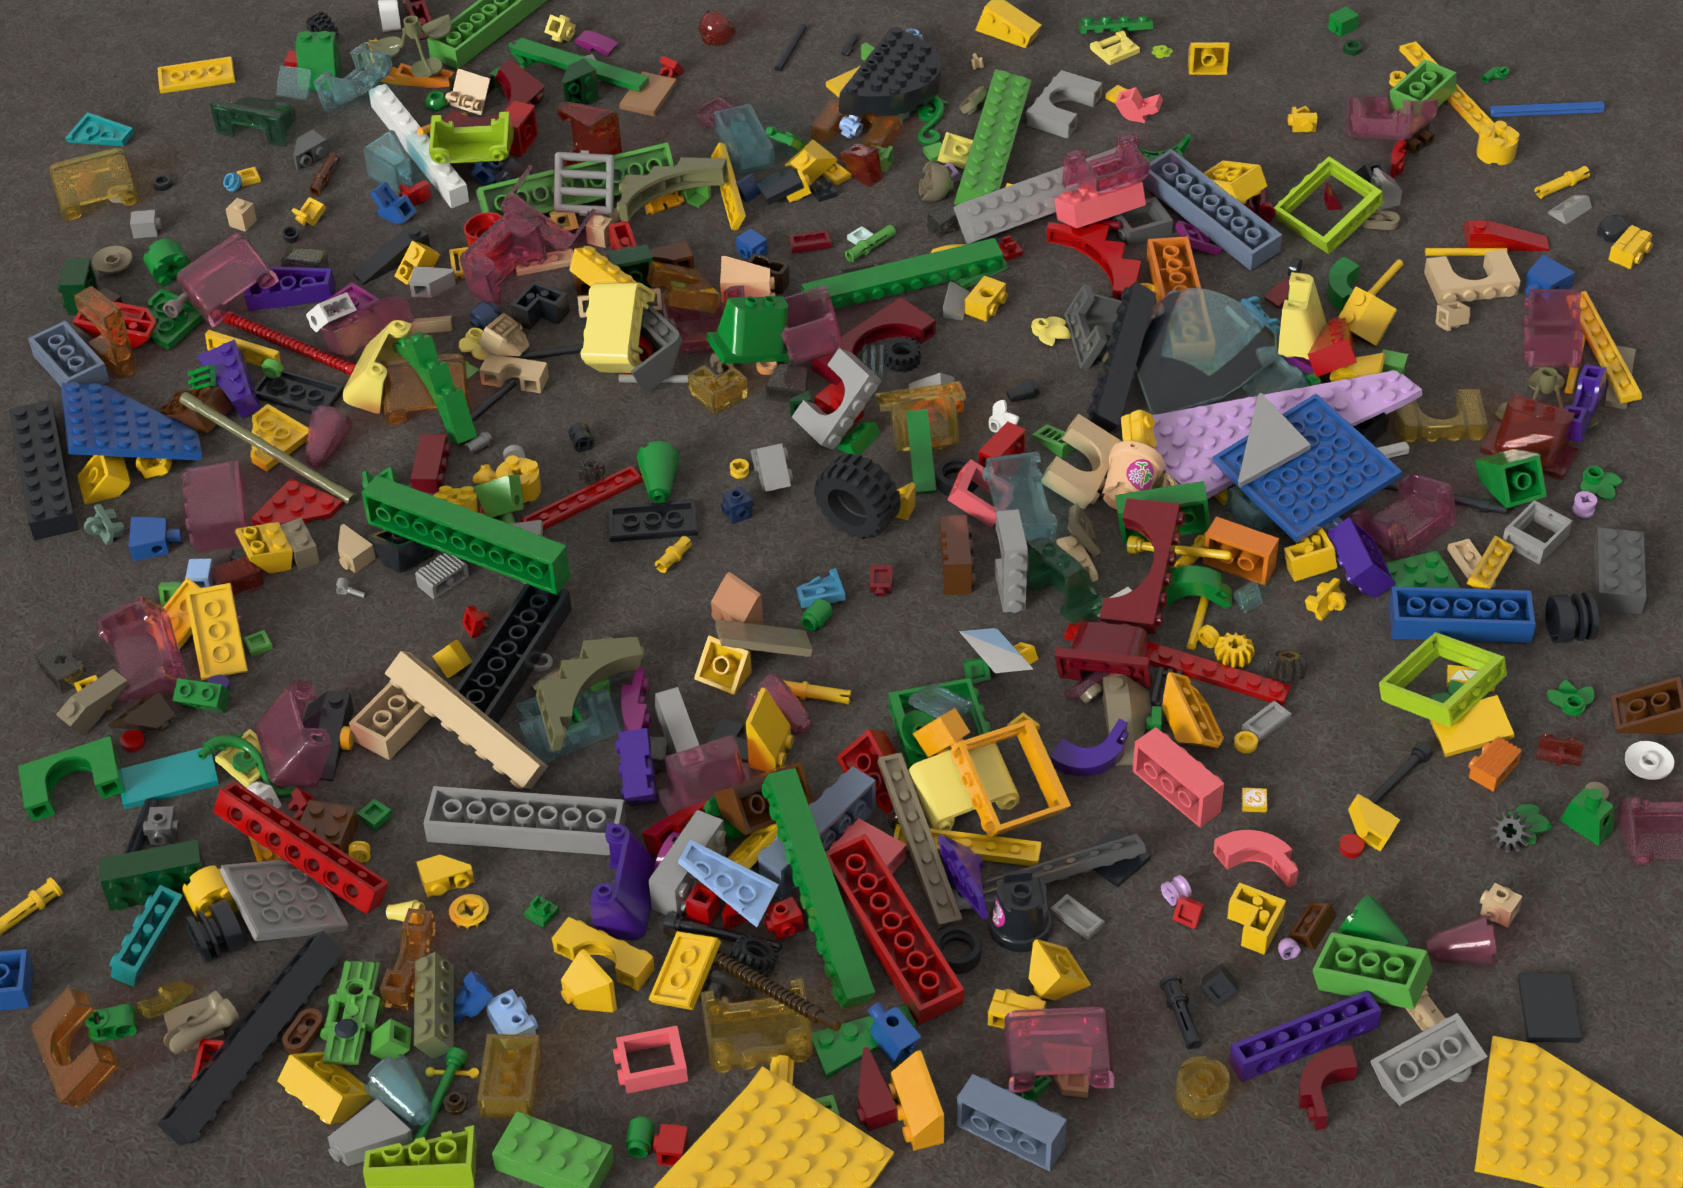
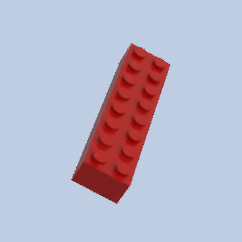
[825,833,964,1025]

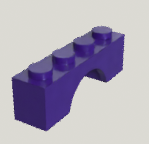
[1559,364,1606,442]

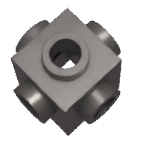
[143,806,180,845]

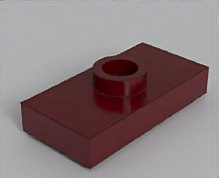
[789,230,832,253]

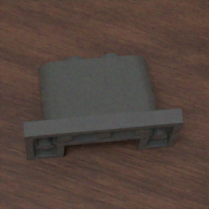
[1064,284,1122,370]

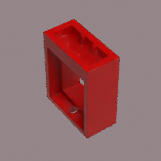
[978,421,1026,481]

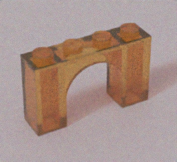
[811,100,900,152]
[646,261,721,314]
[74,286,137,380]
[30,985,119,1108]

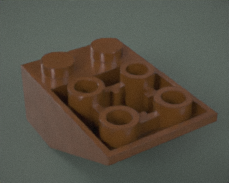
[159,387,233,434]

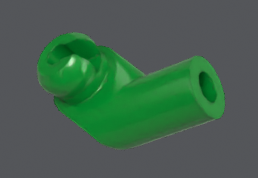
[1481,66,1510,83]

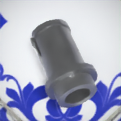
[465,432,493,456]

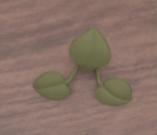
[368,14,451,77]
[1495,363,1599,429]

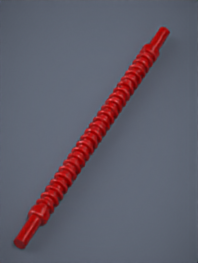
[208,307,356,376]

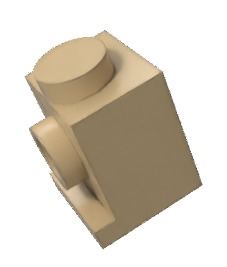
[1436,301,1470,331]

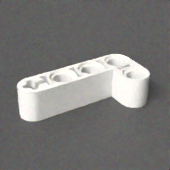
[378,0,401,32]

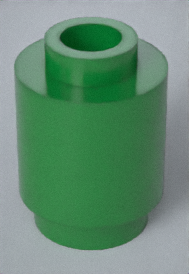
[801,599,833,632]
[625,1116,655,1158]

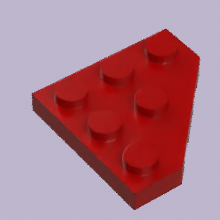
[251,478,344,526]

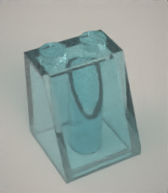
[363,130,414,196]

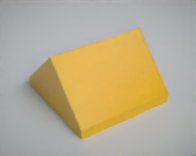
[694,636,752,695]

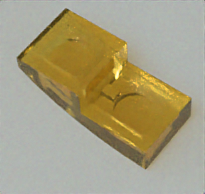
[136,980,194,1019]

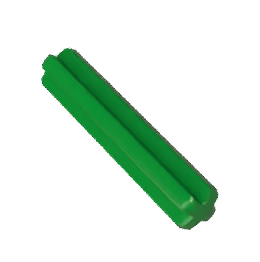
[955,259,1008,289]

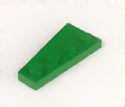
[1078,16,1153,34]
[810,1005,916,1079]

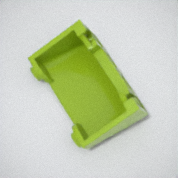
[429,111,514,164]

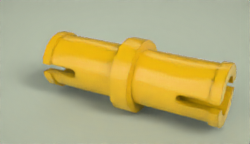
[655,536,692,573]

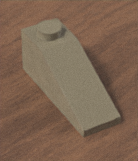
[56,669,129,736]

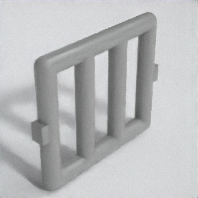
[554,150,614,216]

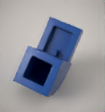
[370,181,417,224]

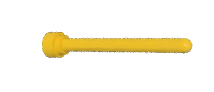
[1127,536,1232,560]

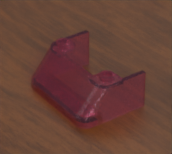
[501,165,596,251]

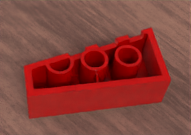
[1307,317,1357,377]

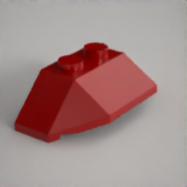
[73,301,157,349]

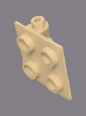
[445,69,490,115]

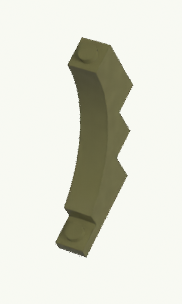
[536,637,645,751]

